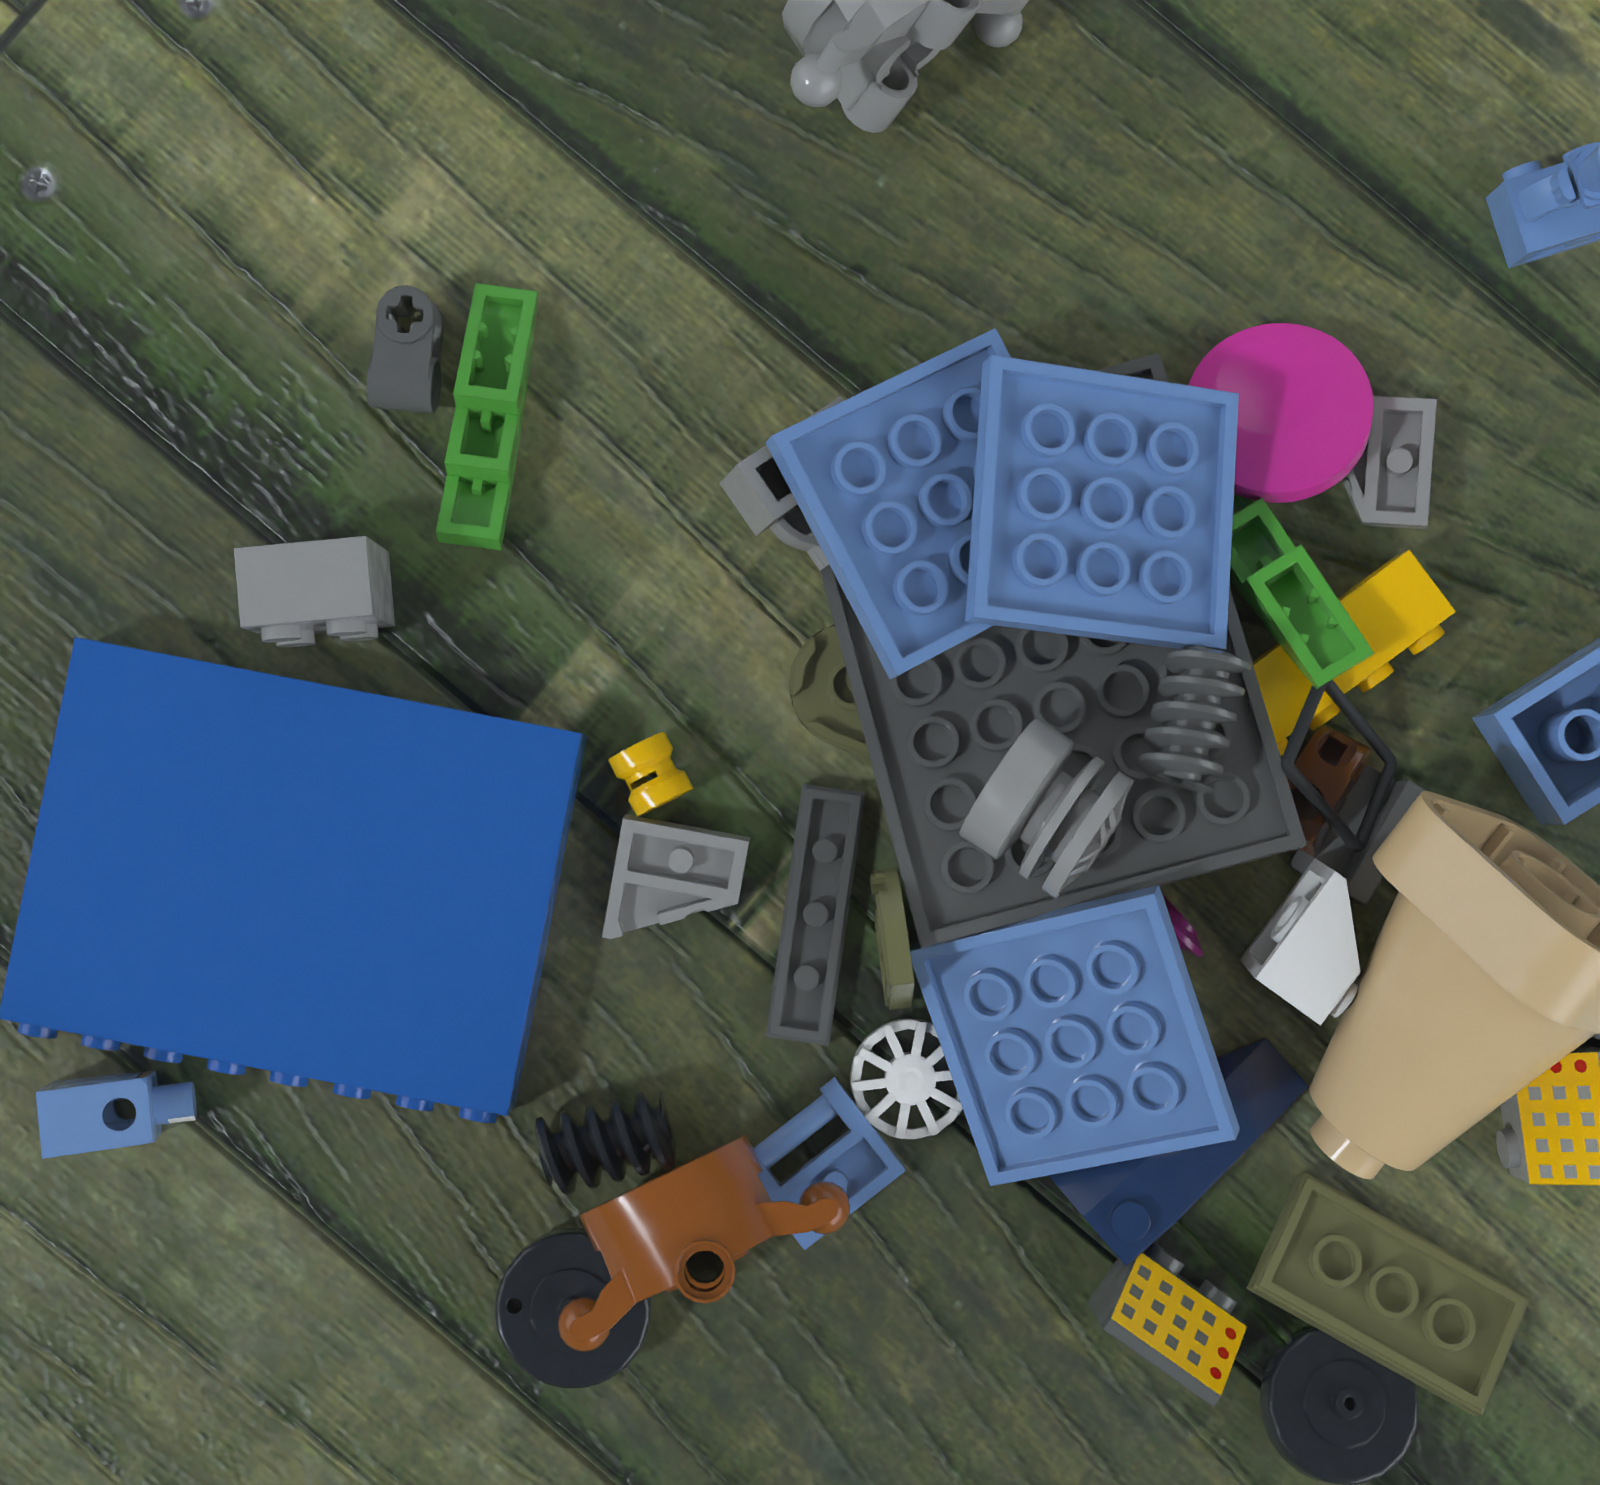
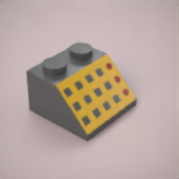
[1087,1242,1247,1407]

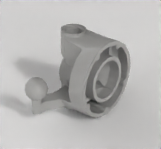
[782,0,1029,133]

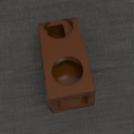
[1286,724,1371,858]

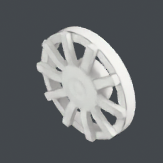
[850,1018,963,1140]

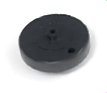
[495,1228,652,1388]
[1260,1326,1418,1485]

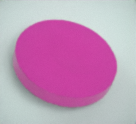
[1189,323,1373,503]

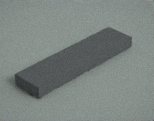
[766,784,865,1046]

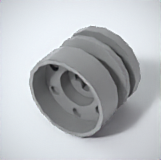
[959,718,1134,899]

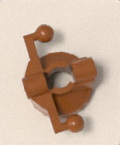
[558,1135,850,1352]

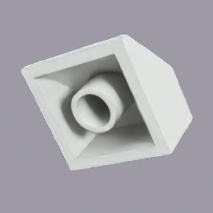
[1240,858,1361,1026]

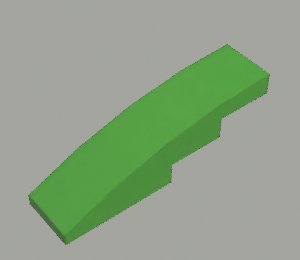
[436,283,538,550]
[1230,494,1374,689]

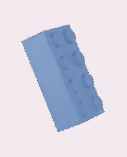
[1472,637,1600,825]

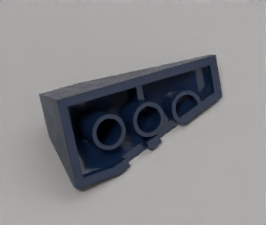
[1048,1037,1309,1266]

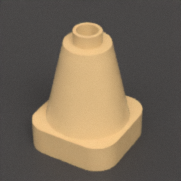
[1309,791,1600,1179]

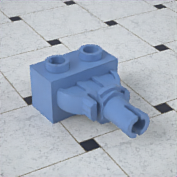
[1486,142,1600,269]

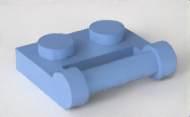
[751,1077,906,1250]

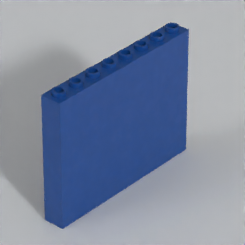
[0,637,587,1123]

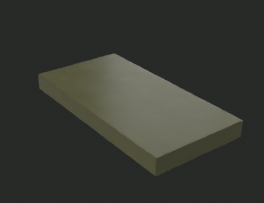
[1246,1172,1530,1416]

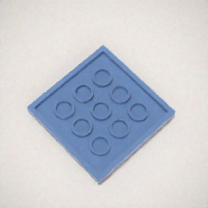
[765,328,1011,680]
[965,355,1239,651]
[910,885,1240,1186]

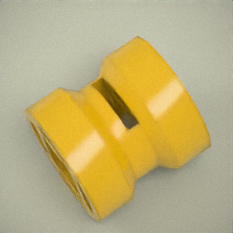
[608,731,693,817]

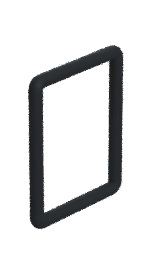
[1281,680,1397,852]

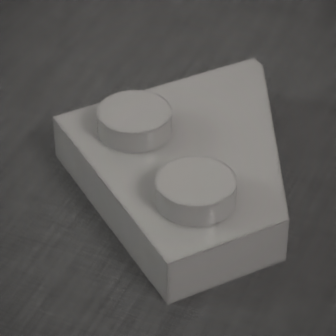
[1341,396,1437,529]
[602,814,750,939]

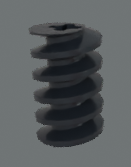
[535,1091,676,1195]

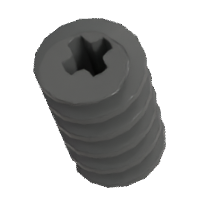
[1136,646,1252,793]

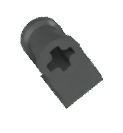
[367,285,444,414]

